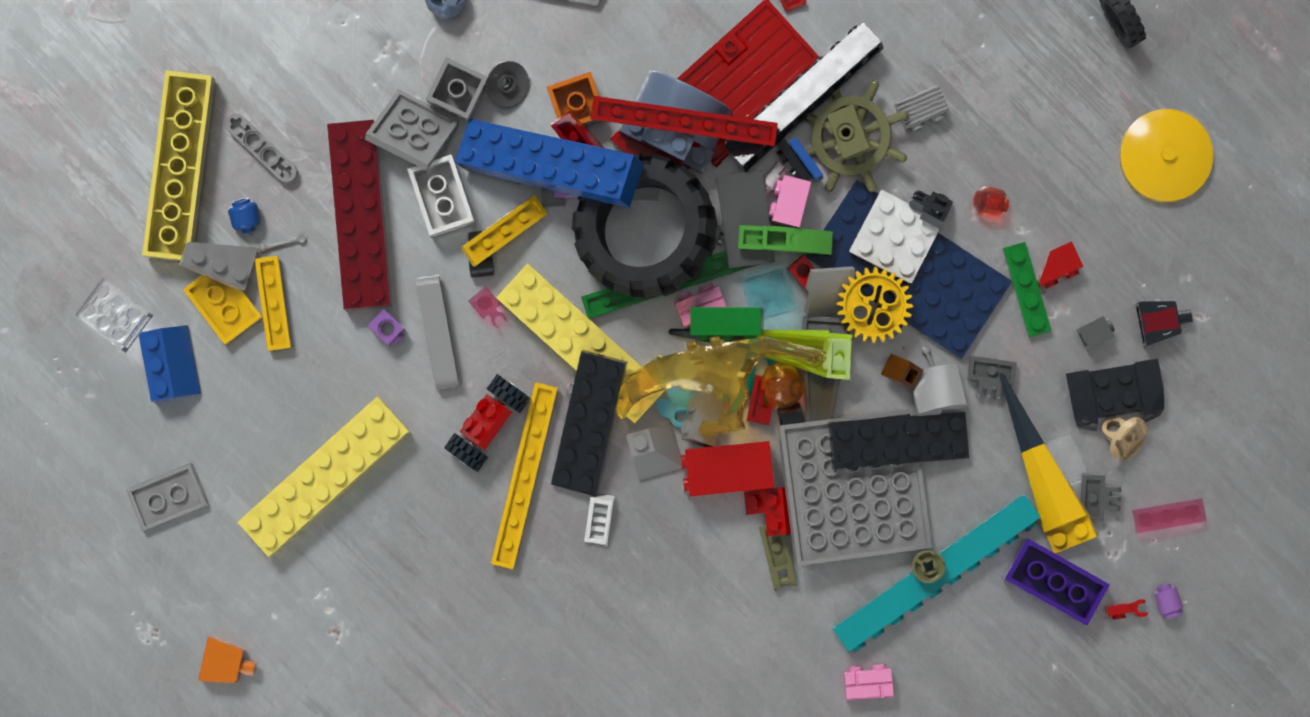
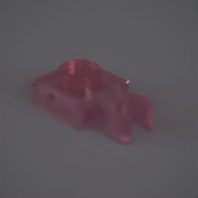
[468,286,507,328]

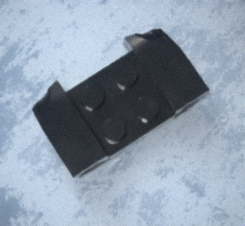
[1066,358,1164,431]

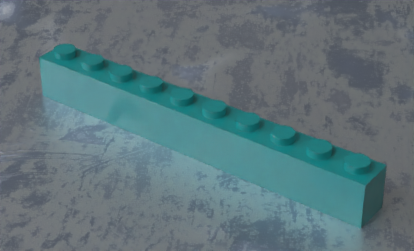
[832,494,1041,653]

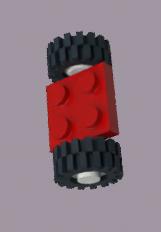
[444,374,531,472]

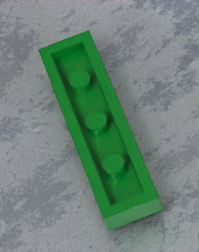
[1002,242,1052,338]

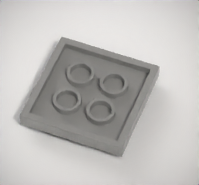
[365,89,460,171]

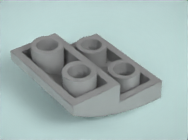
[804,266,855,317]
[912,364,967,416]

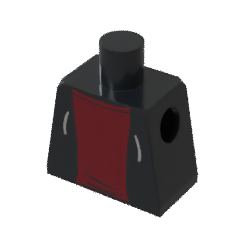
[1135,301,1193,347]

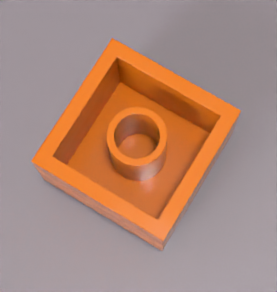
[547,72,599,126]

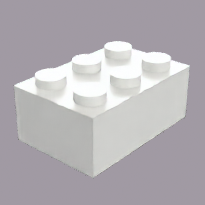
[407,154,475,238]

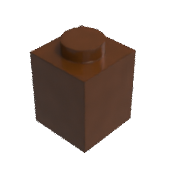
[881,354,923,390]

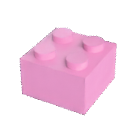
[769,175,811,228]

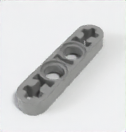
[226,113,298,183]

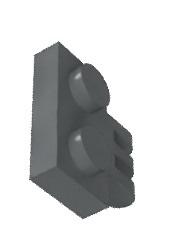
[967,356,1017,400]
[1081,473,1121,522]

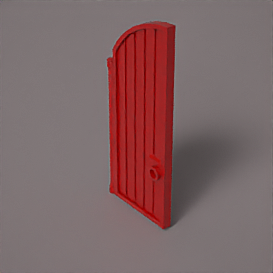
[610,0,819,169]

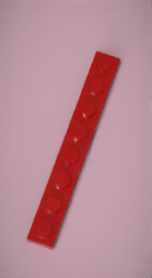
[590,96,778,146]

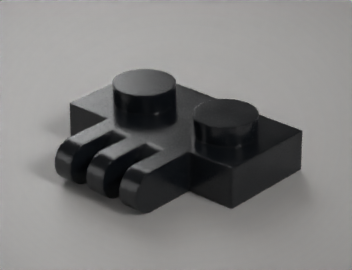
[909,190,953,229]

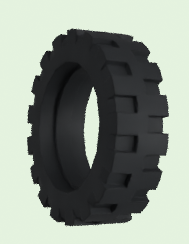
[1099,0,1146,48]

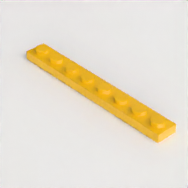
[491,382,558,569]

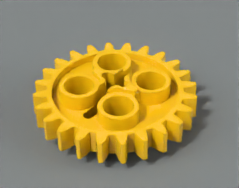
[836,267,913,343]

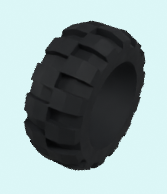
[572,154,717,299]

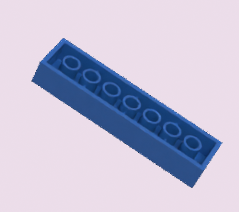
[455,118,644,208]

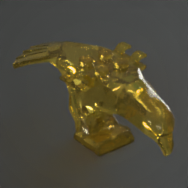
[616,336,827,437]

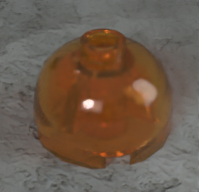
[761,362,805,409]

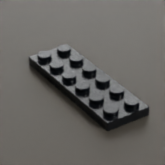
[551,350,628,497]
[828,412,969,469]

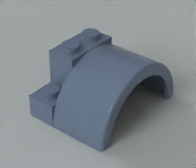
[619,70,733,174]

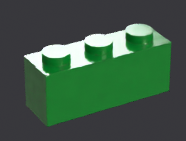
[690,307,764,340]

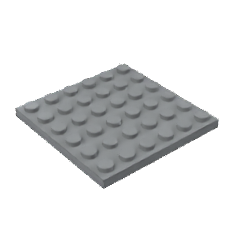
[777,409,932,566]

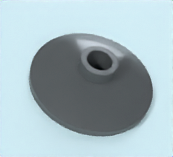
[486,61,529,107]

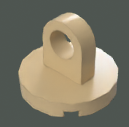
[1102,416,1148,461]

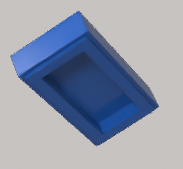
[789,137,823,183]

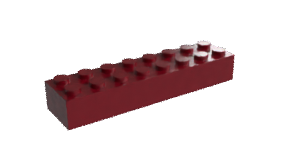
[327,119,392,311]

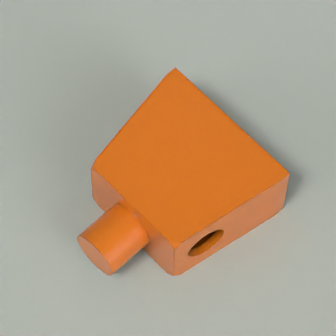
[198,636,257,683]

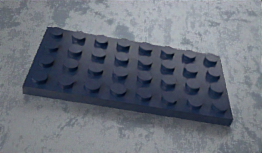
[806,180,1013,359]

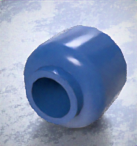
[228,198,261,234]

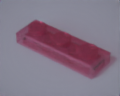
[1132,498,1206,533]

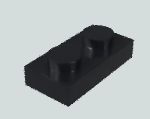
[776,139,812,181]

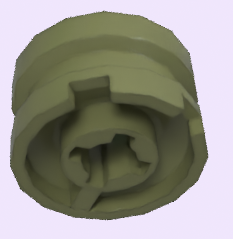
[911,550,945,583]

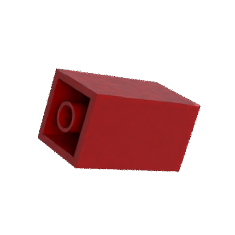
[681,441,774,497]

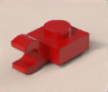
[1104,599,1148,620]

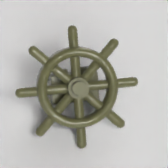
[805,80,909,192]

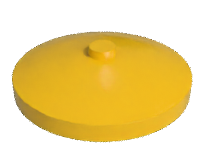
[1119,109,1214,202]

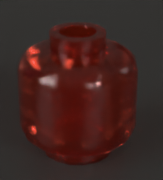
[973,186,1009,219]

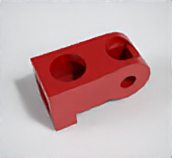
[786,255,815,294]

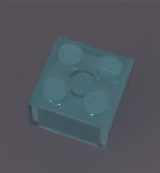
[739,263,798,319]

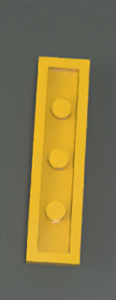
[460,195,548,267]
[255,255,292,351]

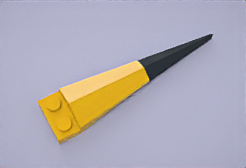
[1000,373,1098,554]

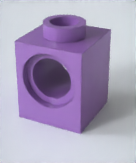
[367,309,405,346]

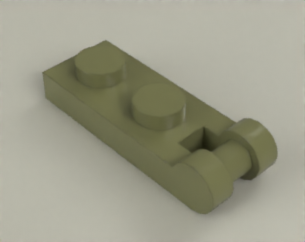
[759,526,797,591]

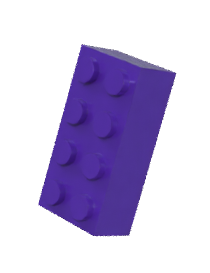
[1002,538,1110,626]

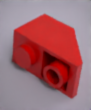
[1037,241,1084,289]

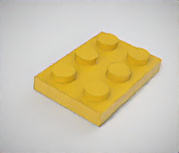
[183,275,263,345]

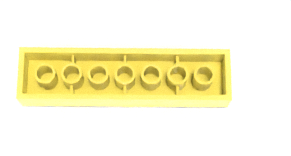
[142,70,215,262]
[496,263,666,424]
[237,396,410,557]

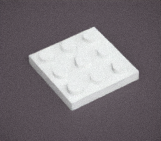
[849,190,940,284]

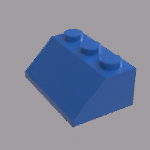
[138,325,201,403]

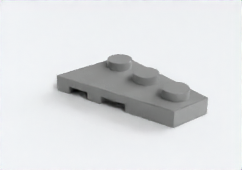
[179,242,258,291]

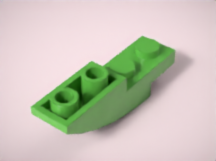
[738,225,833,255]

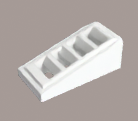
[584,494,615,545]

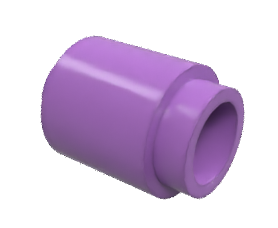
[1154,583,1183,619]

